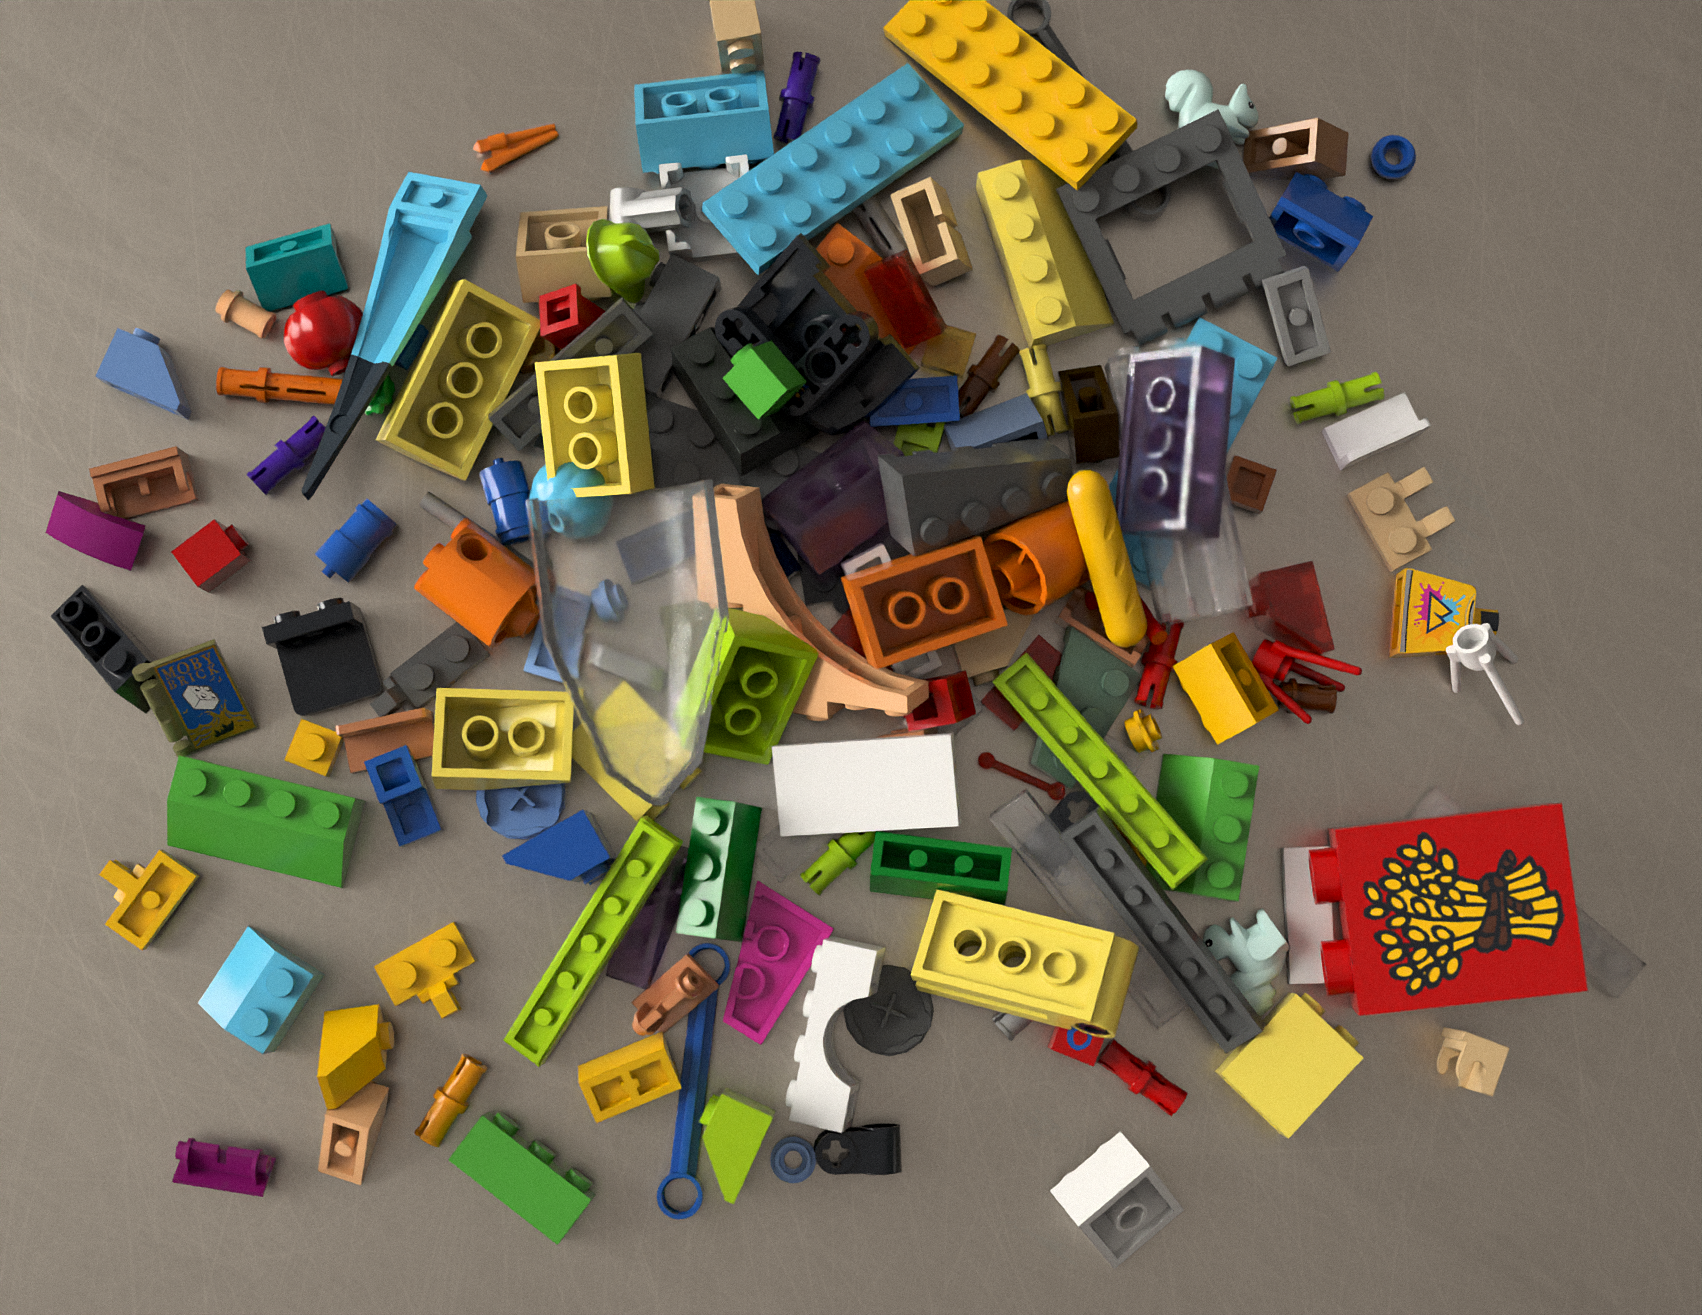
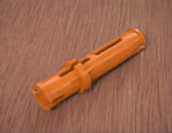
[216,367,343,405]

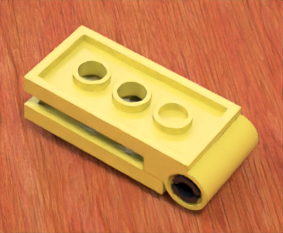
[911,889,1139,1038]

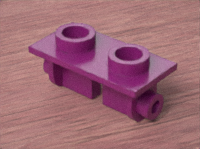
[172,1138,276,1197]

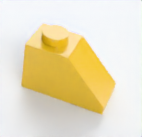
[317,1004,394,1110]

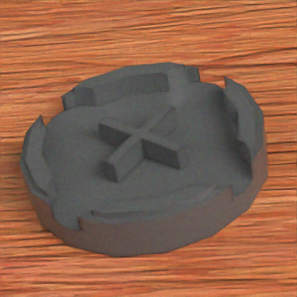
[843,964,934,1056]

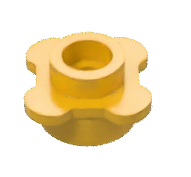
[1124,709,1162,753]

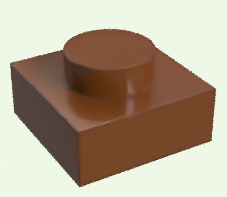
[1218,455,1277,514]

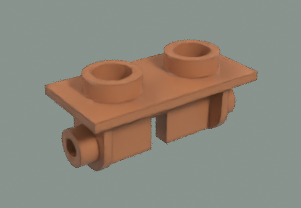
[631,953,720,1036]

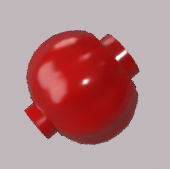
[284,291,363,376]

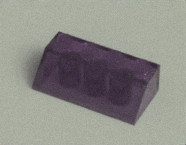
[1115,345,1235,540]

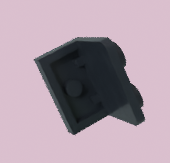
[262,598,382,716]

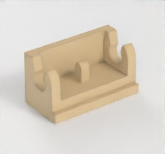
[1436,1027,1509,1097]

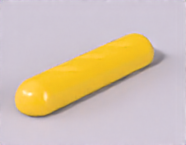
[1067,470,1147,647]

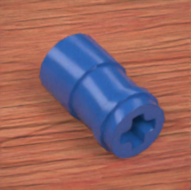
[479,458,541,546]
[314,498,398,583]

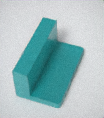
[245,223,348,311]

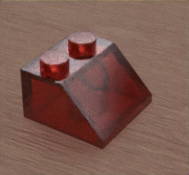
[1241,561,1335,656]

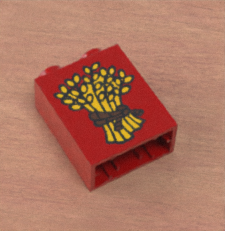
[1308,803,1588,1016]

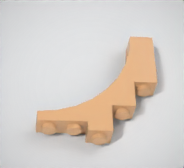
[697,483,929,721]

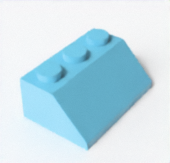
[634,70,774,174]

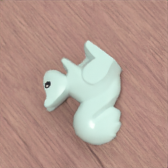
[1165,70,1259,169]
[1203,908,1291,1016]

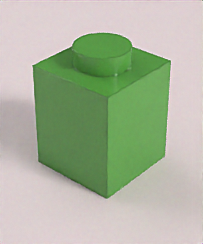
[723,341,807,420]

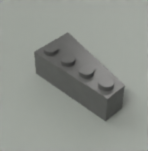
[877,438,1073,557]

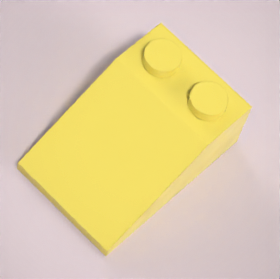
[431,688,574,790]

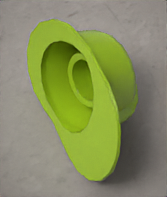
[586,219,660,304]

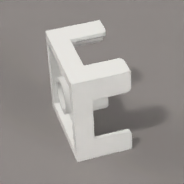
[659,155,749,263]

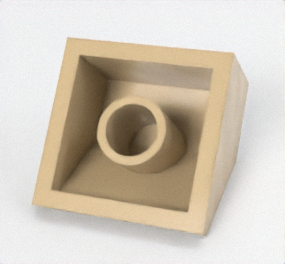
[516,206,612,304]

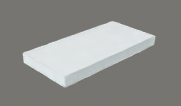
[772,733,962,837]

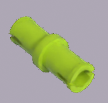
[1290,372,1384,425]
[800,831,884,896]

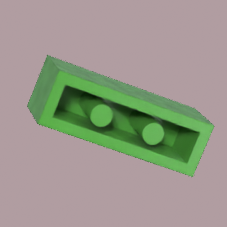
[448,1111,596,1245]

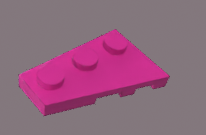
[723,880,834,1045]

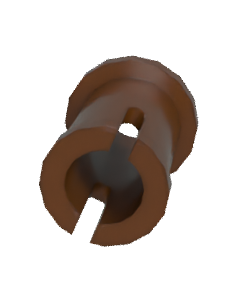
[1277,678,1337,714]

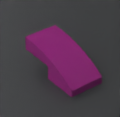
[45,491,146,571]

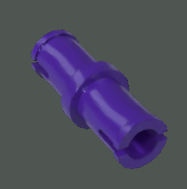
[773,51,821,144]
[246,415,325,495]

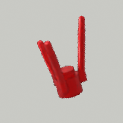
[1252,638,1362,724]

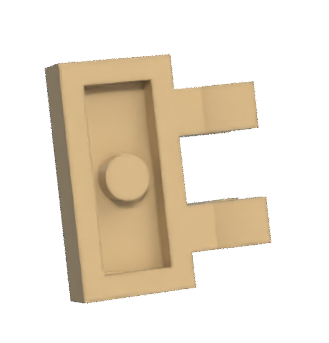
[1347,467,1455,573]

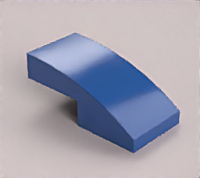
[364,745,444,847]

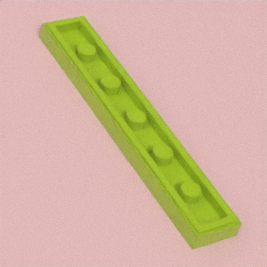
[992,652,1208,890]
[503,815,684,1067]

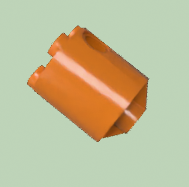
[983,501,1090,616]
[414,517,547,649]

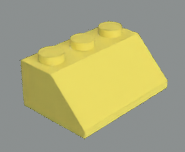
[535,353,655,497]

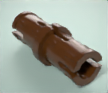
[958,334,1020,418]

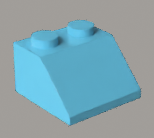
[198,926,325,1054]

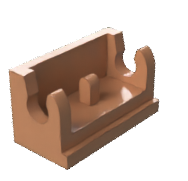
[89,446,199,520]
[1054,585,1150,668]

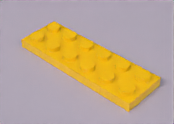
[883,0,1138,191]

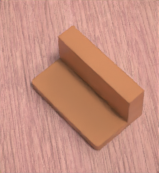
[335,708,435,774]

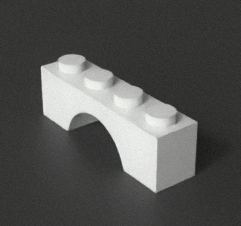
[786,936,886,1133]

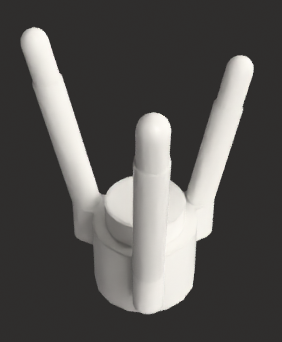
[1446,623,1524,725]

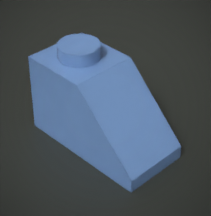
[95,328,192,419]

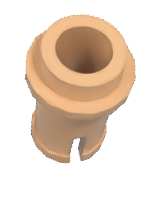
[215,289,276,339]

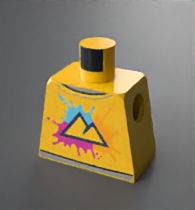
[1389,568,1499,658]

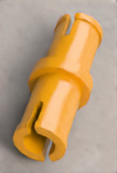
[414,1053,488,1147]

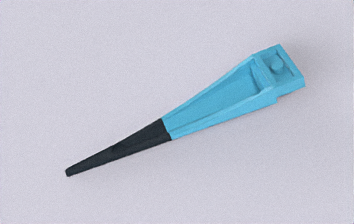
[302,172,488,500]

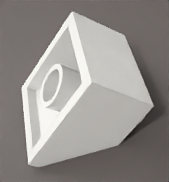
[1050,1132,1184,1269]

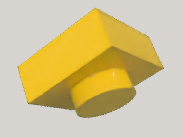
[284,718,344,777]

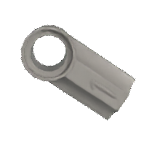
[609,187,696,233]

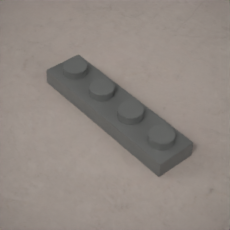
[488,297,653,451]

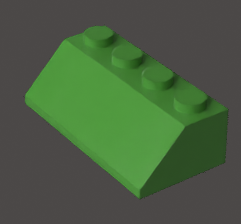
[167,755,366,888]

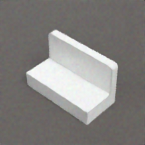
[1322,392,1431,471]

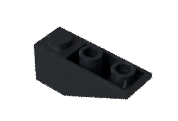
[51,585,159,714]

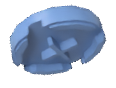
[476,783,567,840]

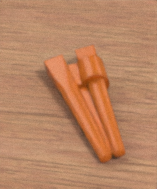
[473,124,559,173]

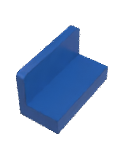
[870,376,960,427]

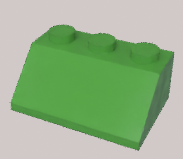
[1146,754,1259,902]

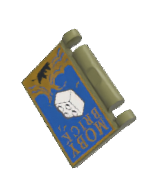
[132,639,257,757]

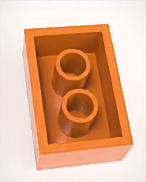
[841,536,1008,669]

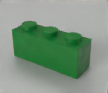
[676,797,762,942]
[870,831,1012,906]

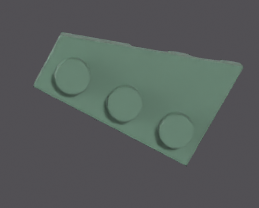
[1031,626,1142,789]

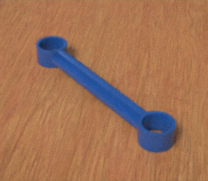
[657,943,731,1219]

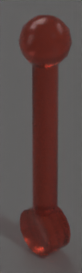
[978,752,1066,800]

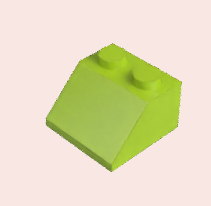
[699,1088,776,1204]

